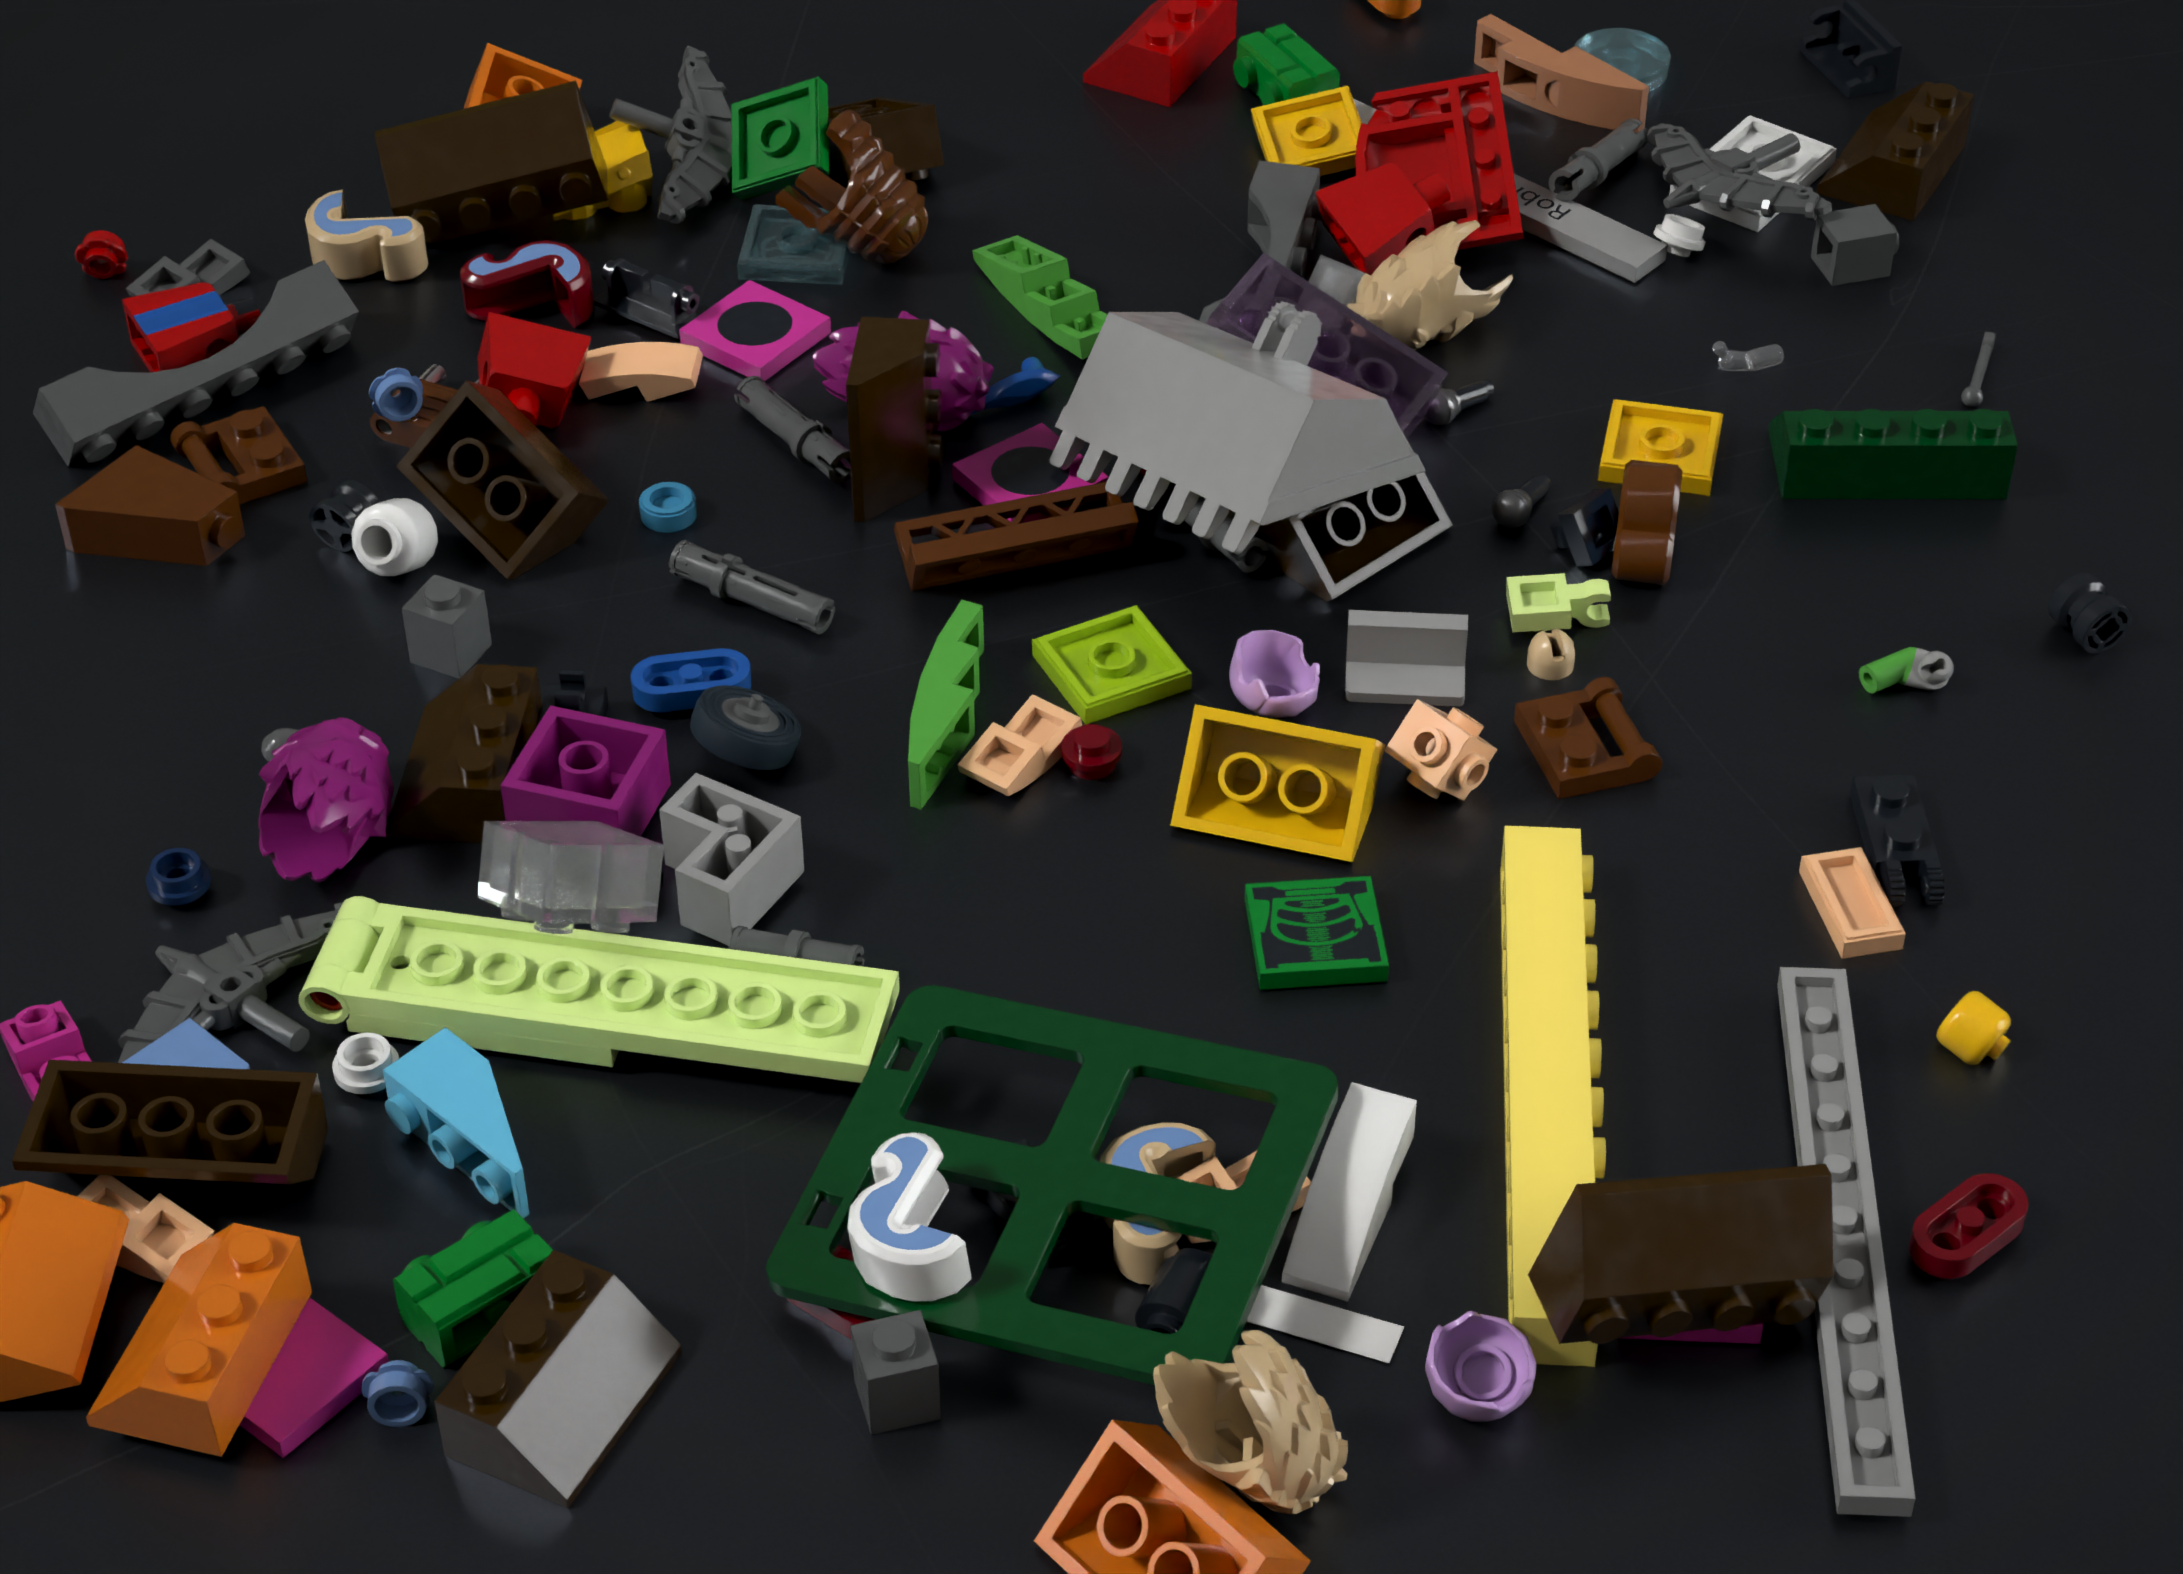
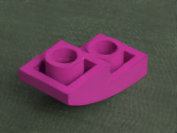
[0,1000,92,1102]

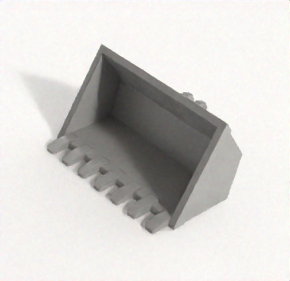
[1050,301,1426,554]

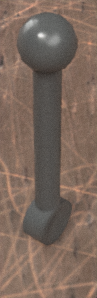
[1961,331,1996,407]

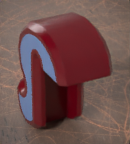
[460,240,595,328]

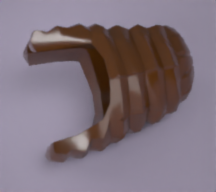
[776,109,928,265]

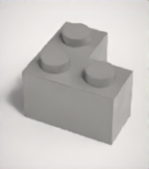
[659,773,805,946]

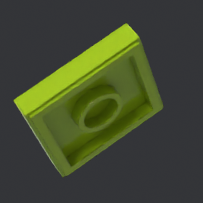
[1032,605,1192,725]

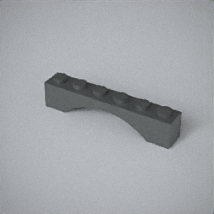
[1199,160,1322,343]
[33,260,359,467]

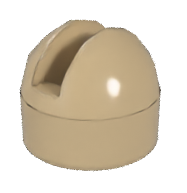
[1527,629,1575,680]

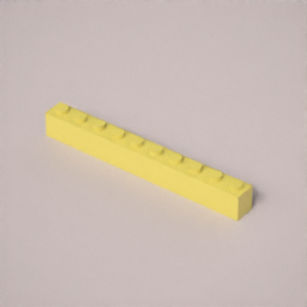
[1500,826,1606,1367]

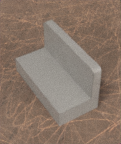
[1345,610,1468,706]

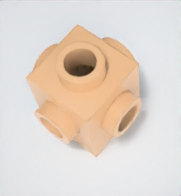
[1384,699,1498,801]

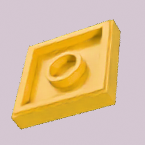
[1251,86,1362,176]
[1598,399,1723,496]

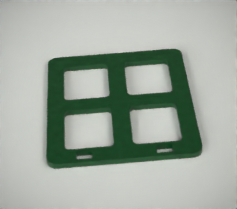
[766,985,1339,1385]

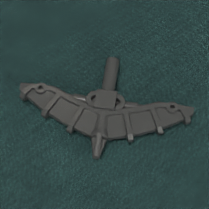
[610,45,732,223]
[1647,123,1832,221]
[118,902,343,1063]

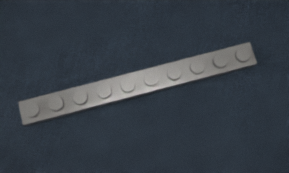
[1777,967,1915,1517]

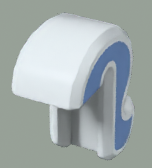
[847,1132,972,1302]

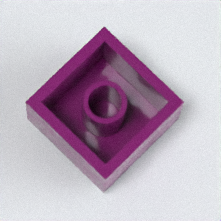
[501,705,671,856]

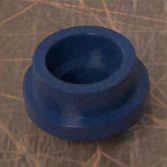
[146,848,211,905]

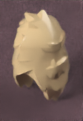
[1347,220,1513,353]
[1153,1330,1348,1514]

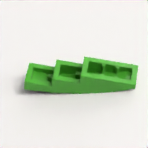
[972,235,1108,360]
[908,600,984,810]

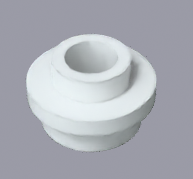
[1653,214,1706,257]
[332,1032,399,1094]

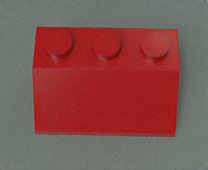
[1083,0,1237,107]

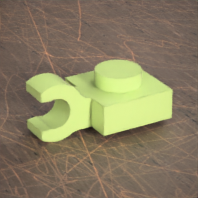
[1506,573,1611,633]

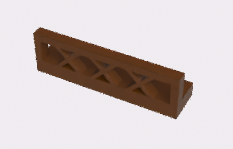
[894,482,1139,591]

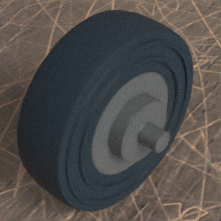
[690,685,801,770]

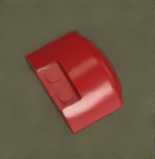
[1355,71,1524,250]

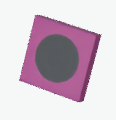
[679,280,831,381]
[952,423,1109,523]

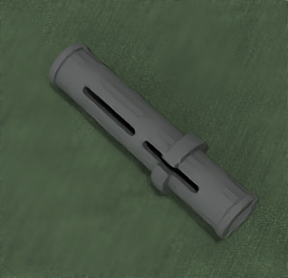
[1549,119,1648,201]
[734,376,851,484]
[669,540,835,635]

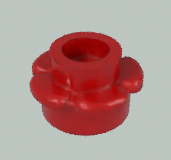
[75,230,128,279]

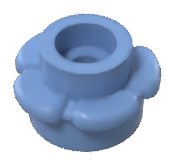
[369,368,423,422]
[362,1360,434,1427]

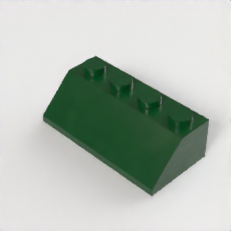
[1768,409,2018,499]

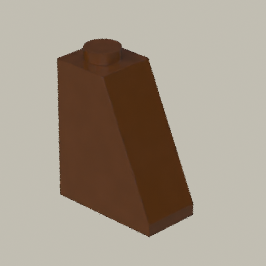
[55,445,245,566]

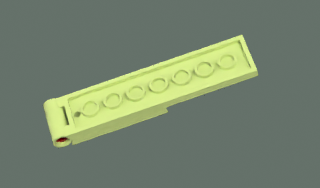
[299,896,900,1083]

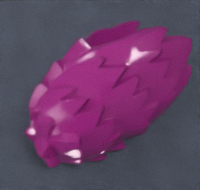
[812,311,994,432]
[258,717,394,883]

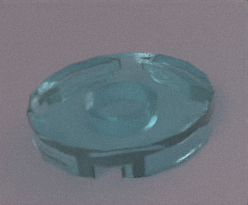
[1575,28,1671,91]

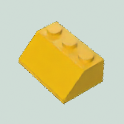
[1170,704,1386,862]

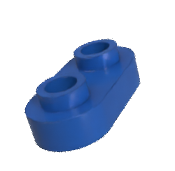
[631,648,752,713]

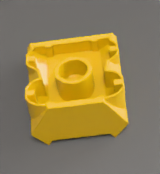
[552,121,653,221]

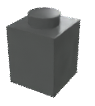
[1811,204,1899,286]
[402,574,492,679]
[850,1310,941,1435]

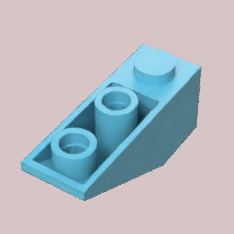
[383,1027,530,1218]

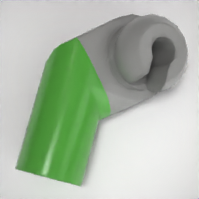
[1859,647,1954,693]

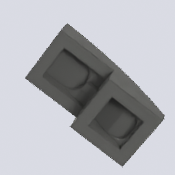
[126,239,251,297]

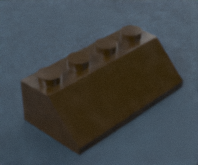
[375,81,608,246]
[12,1060,328,1184]
[1528,1164,1834,1344]

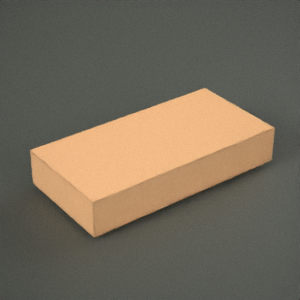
[1799,847,1906,959]

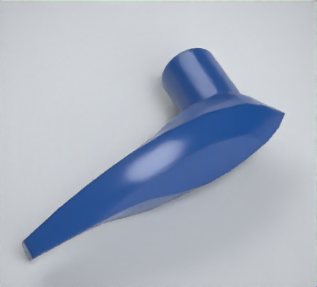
[969,357,1060,416]

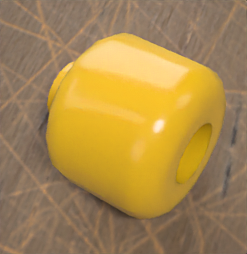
[1936,991,2011,1065]

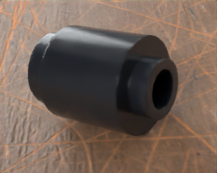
[1135,1248,1212,1334]

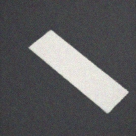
[1247,1285,1404,1363]

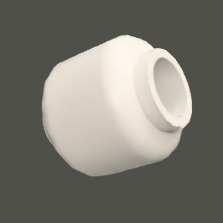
[351,498,438,576]

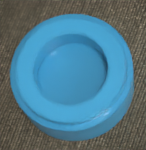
[639,482,697,533]

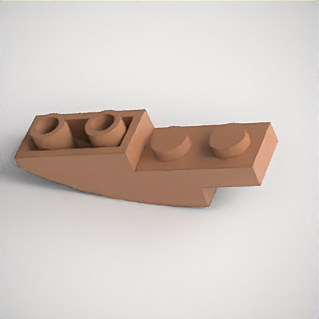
[1474,14,1649,133]

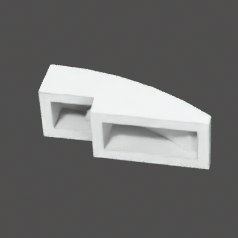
[1282,1082,1417,1302]

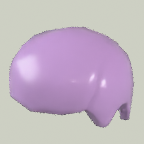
[1229,630,1320,718]
[1425,1311,1537,1422]

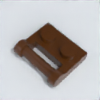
[170,406,308,505]
[1514,677,1663,799]

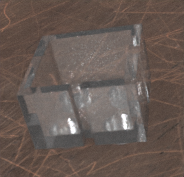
[477,821,664,934]

